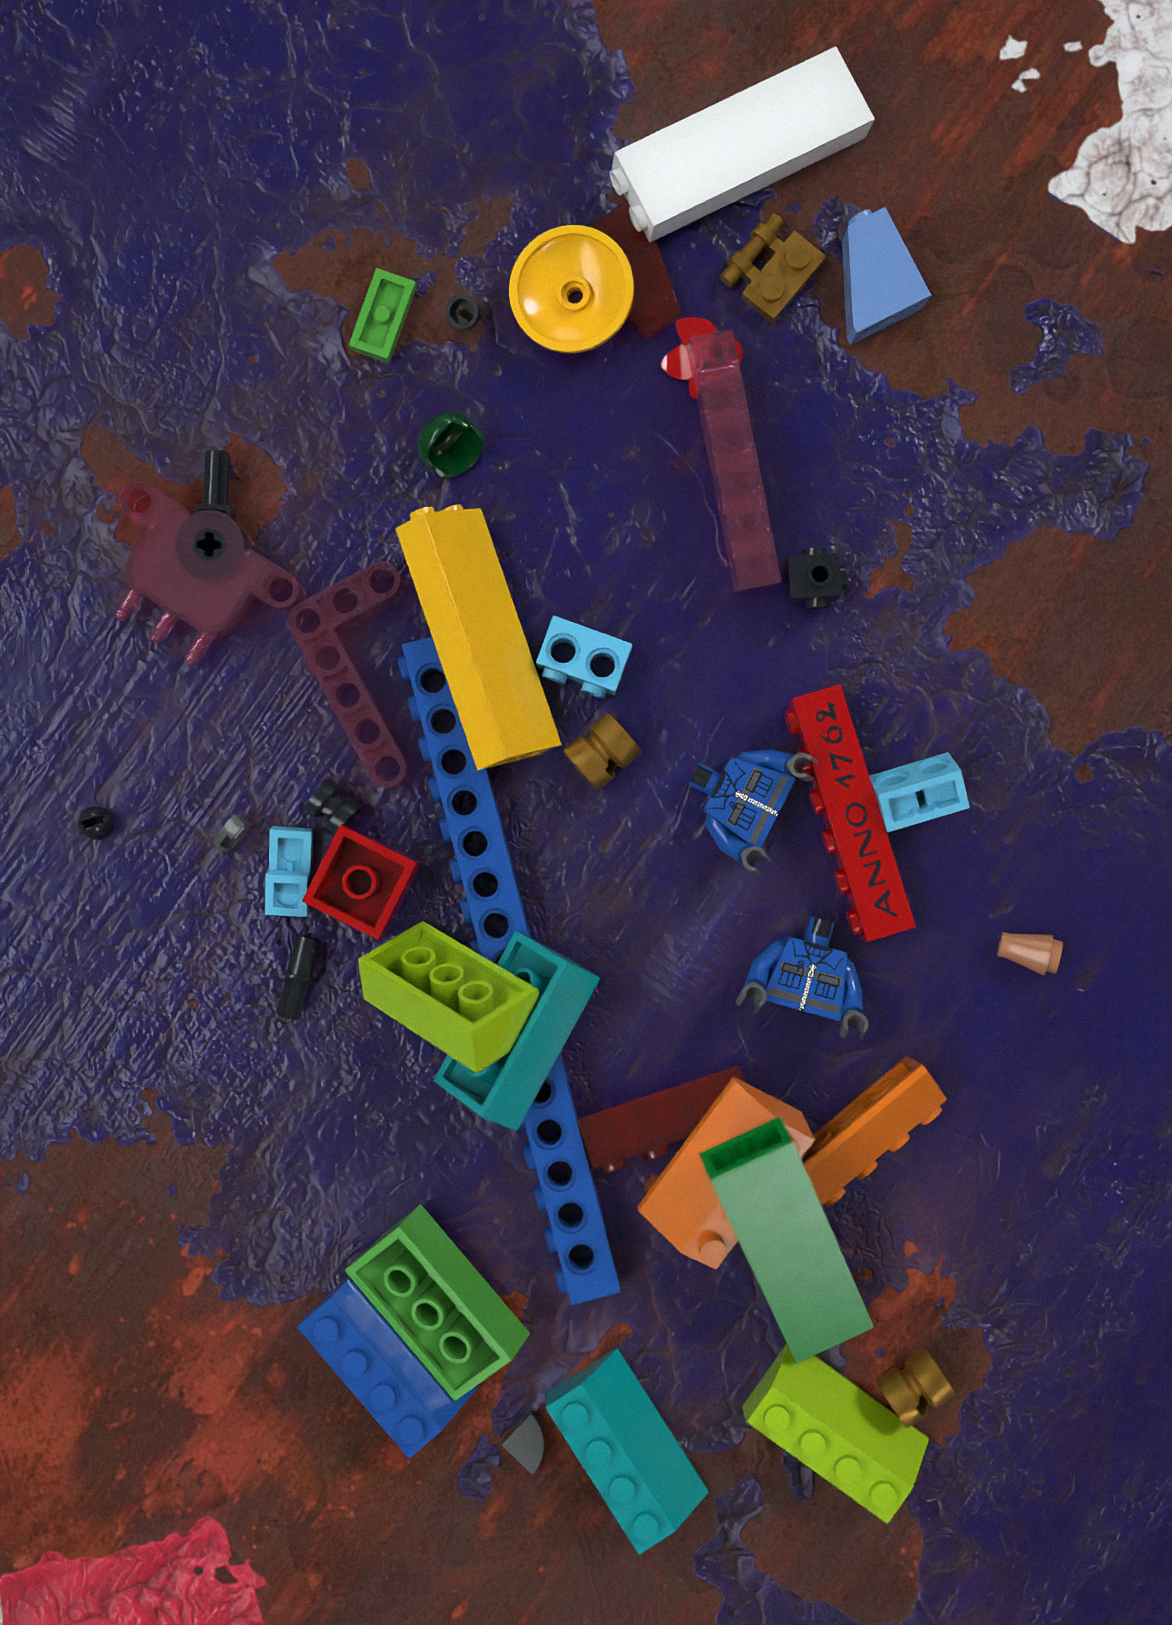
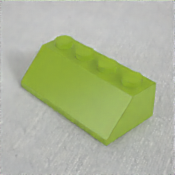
[358,921,538,1073]
[742,1343,929,1524]

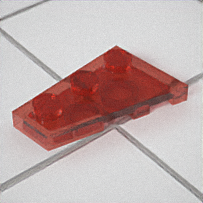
[590,199,681,342]

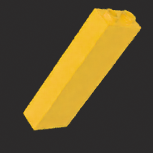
[396,504,562,770]

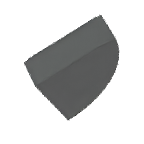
[212,814,252,855]
[502,1410,544,1475]

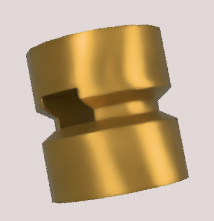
[563,712,642,791]
[875,1347,956,1428]

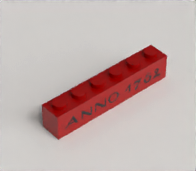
[784,684,916,942]

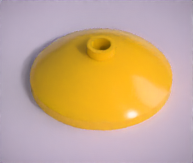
[509,225,634,353]

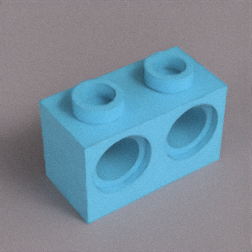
[536,615,632,699]
[869,752,970,832]

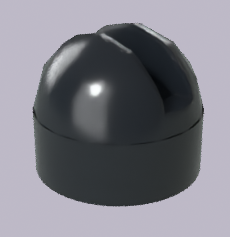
[446,295,481,330]
[78,806,115,840]

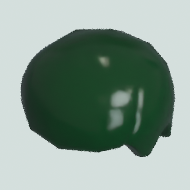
[417,411,484,478]

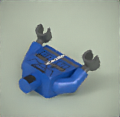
[688,749,819,877]
[735,916,869,1040]

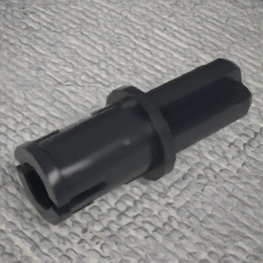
[276,934,322,1020]

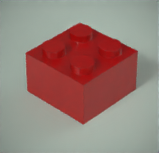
[302,825,421,940]

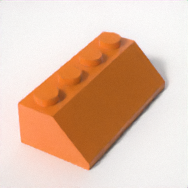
[801,1056,947,1207]
[637,1077,815,1269]

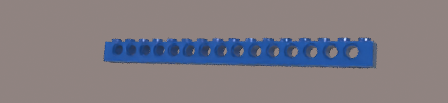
[397,637,621,1305]

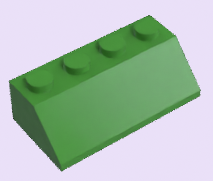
[344,1204,530,1401]

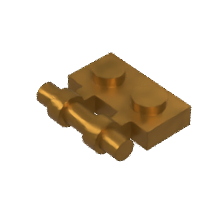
[719,213,826,324]

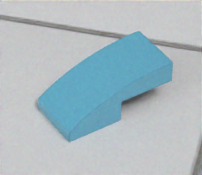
[265,826,314,917]

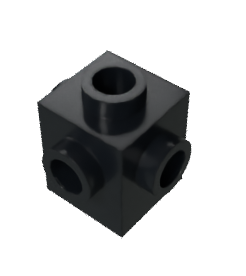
[783,547,848,610]

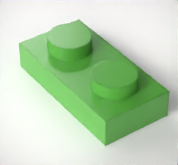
[348,268,417,364]

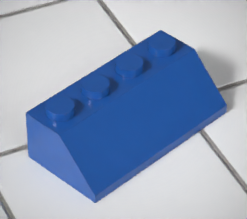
[297,1276,478,1459]

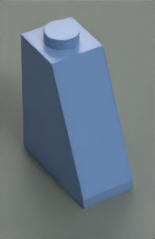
[842,207,931,345]

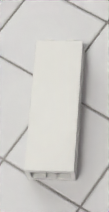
[609,46,875,243]

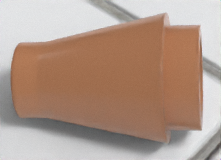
[997,932,1063,976]

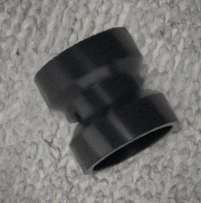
[303,778,363,836]

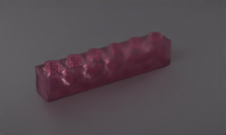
[687,329,782,593]

